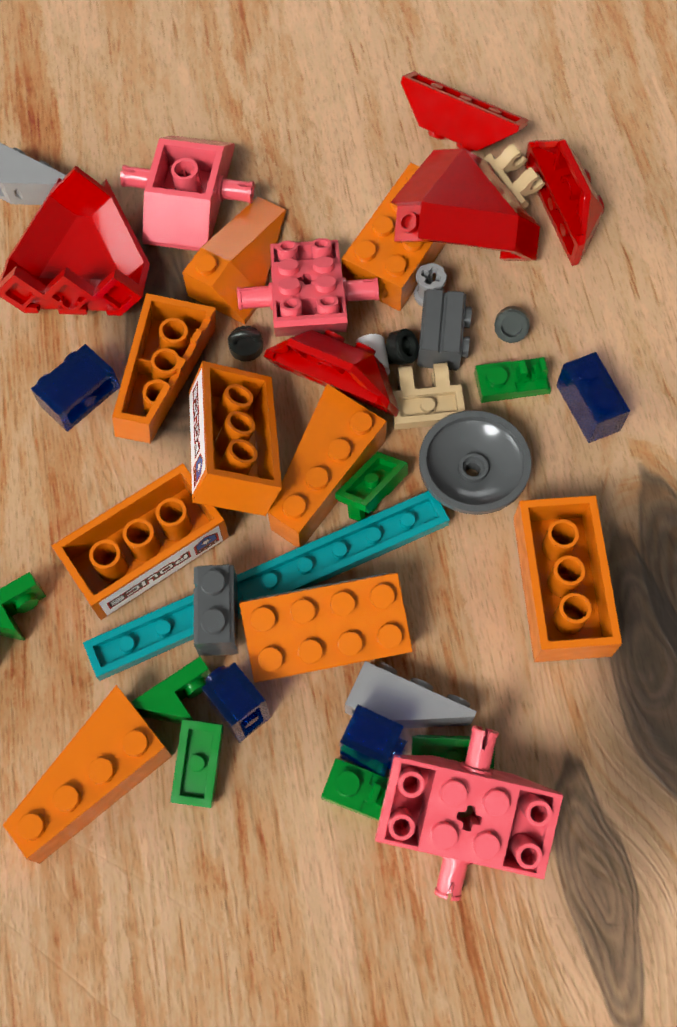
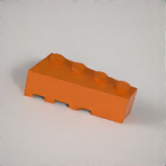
[112,293,216,444]
[268,384,387,548]
[3,685,172,864]

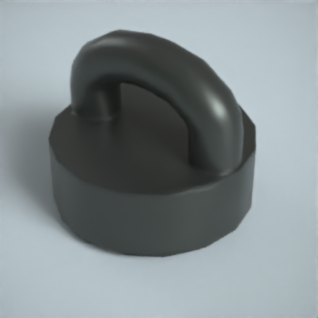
[494,306,530,343]
[228,326,263,362]
[386,329,419,365]

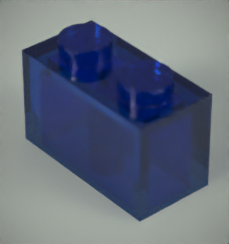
[31,344,120,432]
[556,352,630,443]
[201,662,271,743]
[340,704,408,777]

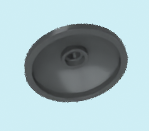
[419,411,531,515]

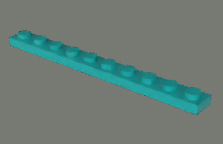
[83,491,450,681]

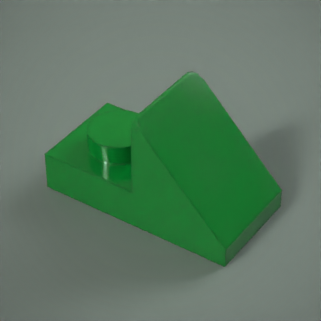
[0,572,46,641]
[132,657,213,724]

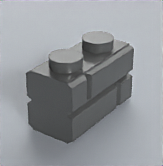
[417,289,472,371]
[194,565,239,656]

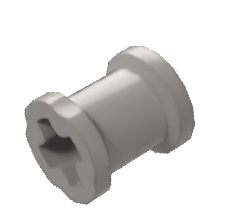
[414,263,447,307]

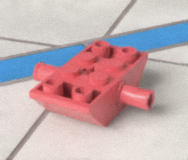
[120,135,255,251]
[237,238,379,337]
[375,725,563,901]

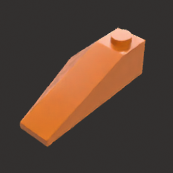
[182,197,286,324]

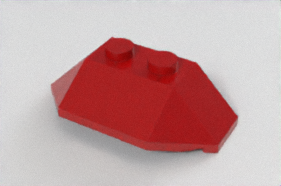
[400,71,529,152]
[524,139,604,266]
[263,330,399,417]

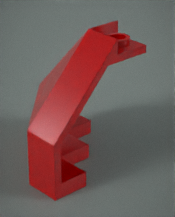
[390,148,540,261]
[0,166,150,316]

